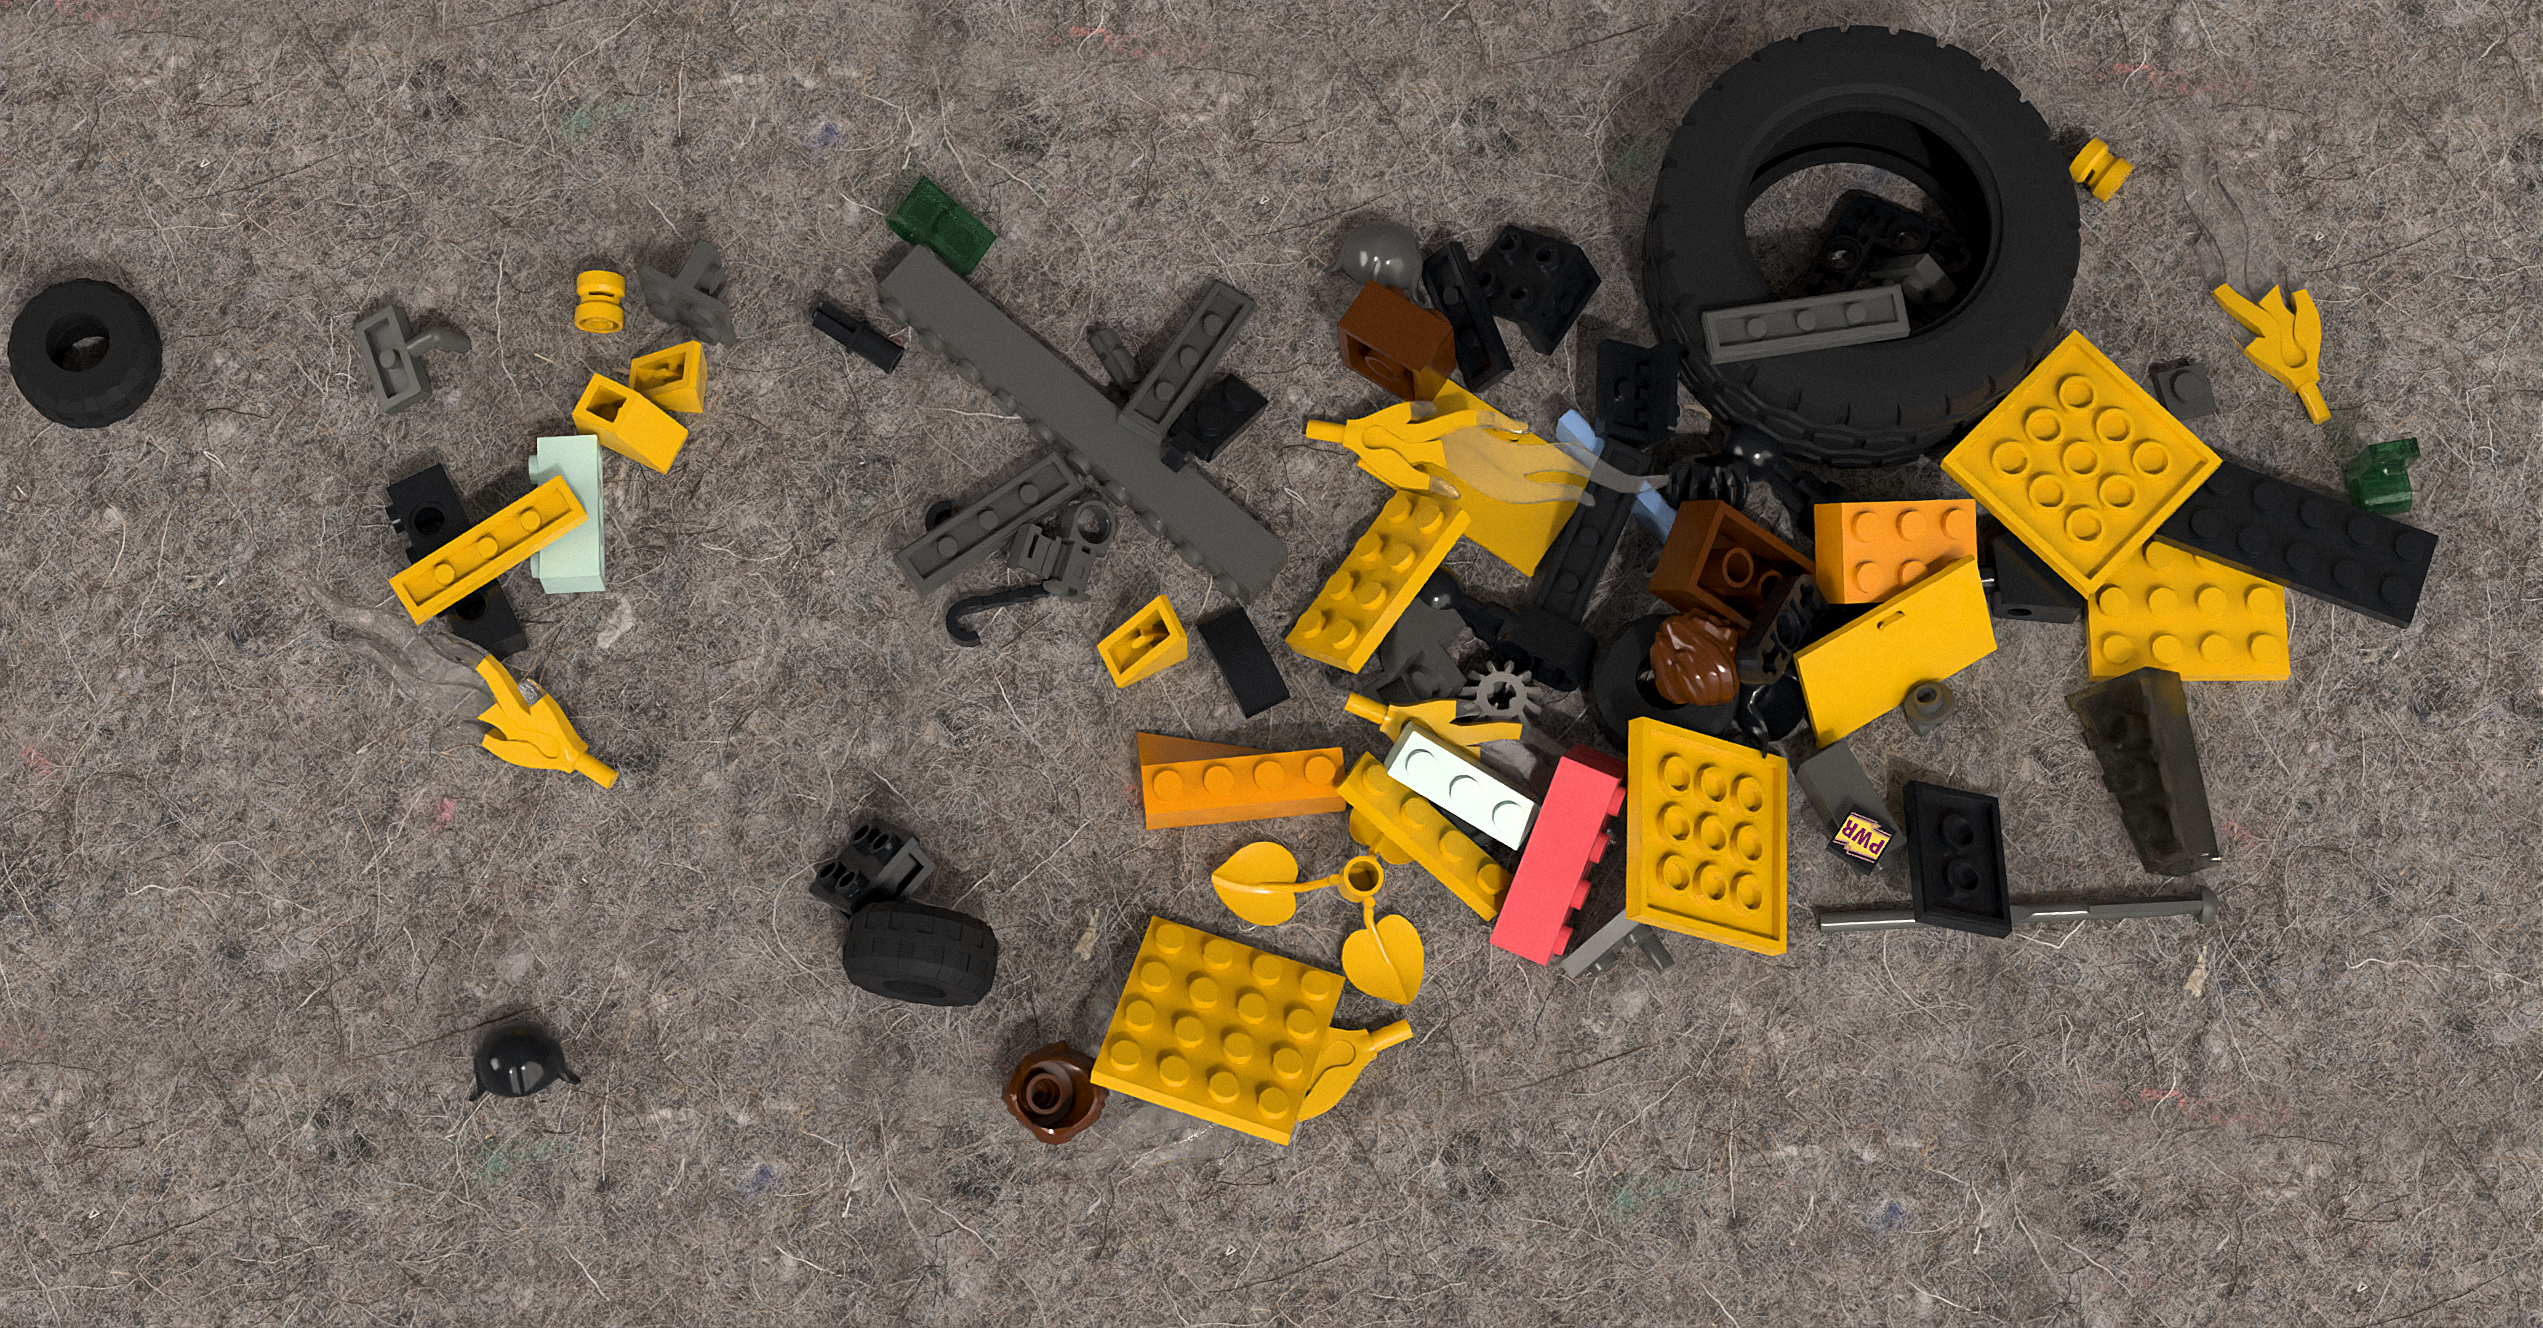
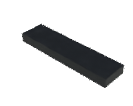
[1532,437,1655,627]

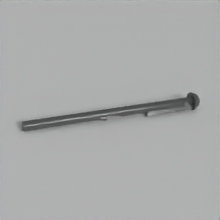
[1818,885,2219,933]

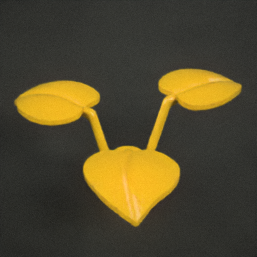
[1211,789,1430,1006]

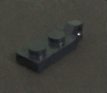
[1161,373,1269,474]

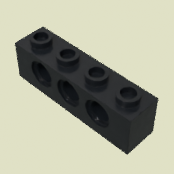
[385,463,529,672]

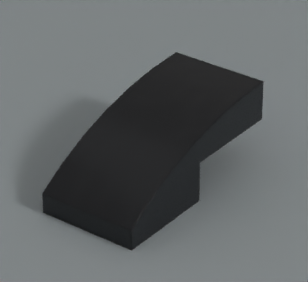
[1198,606,1291,719]

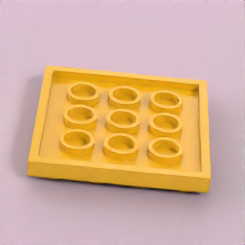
[1939,329,2223,600]
[2084,539,2291,681]
[1626,716,1787,956]
[1090,915,1346,1146]

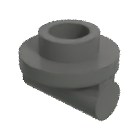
[1904,682,1958,737]

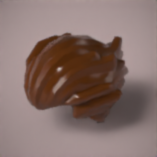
[1650,607,1740,707]
[1001,1040,1109,1145]

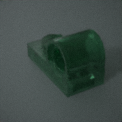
[885,175,997,276]
[2343,437,2421,516]

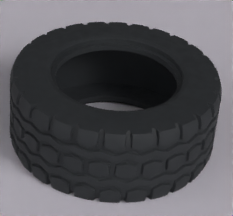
[1641,25,2081,469]

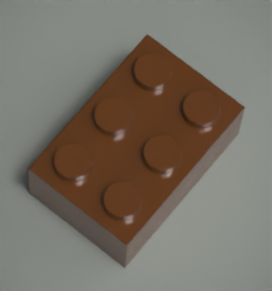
[1647,500,1816,643]

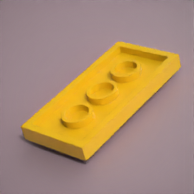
[1284,489,1472,674]

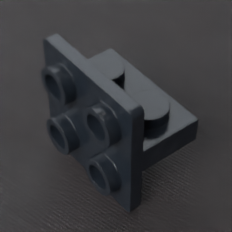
[1595,338,1681,451]
[809,817,937,924]

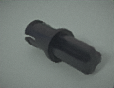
[811,301,906,375]

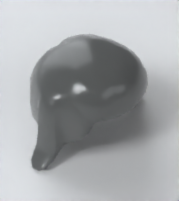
[1323,221,1424,305]

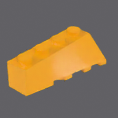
[1136,732,1347,830]

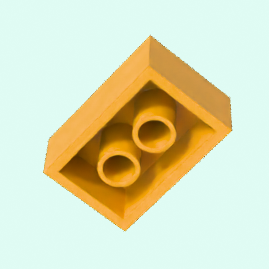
[1814,499,1977,604]

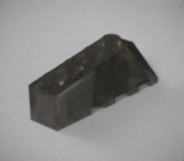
[2064,666,2221,877]

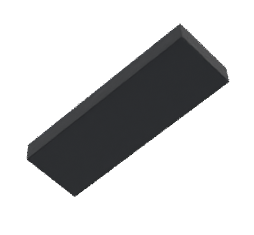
[1422,241,1515,393]

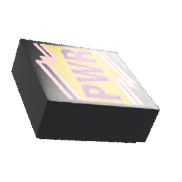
[1825,804,1897,877]

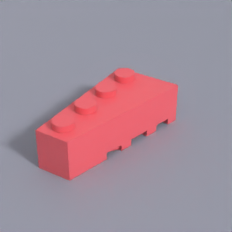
[1489,743,1628,966]

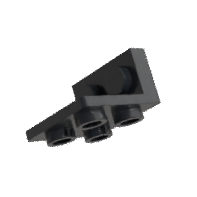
[1474,225,1602,356]

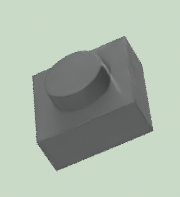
[2152,362,2217,421]

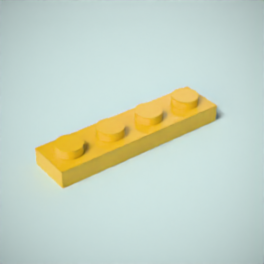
[388,474,589,626]
[1335,751,1514,922]

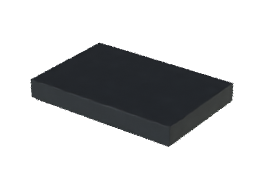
[1902,780,2013,939]

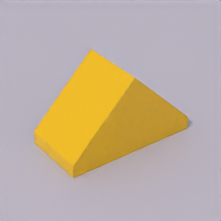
[628,340,708,413]
[1096,594,1188,688]

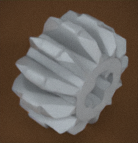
[1458,660,1542,745]

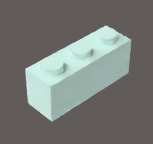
[529,434,606,594]
[1383,720,1542,851]

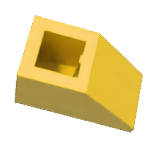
[572,372,689,475]

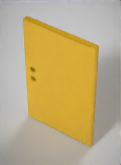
[1357,379,1592,578]
[1793,554,1997,750]

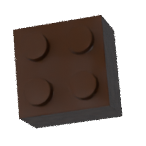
[1337,279,1456,413]

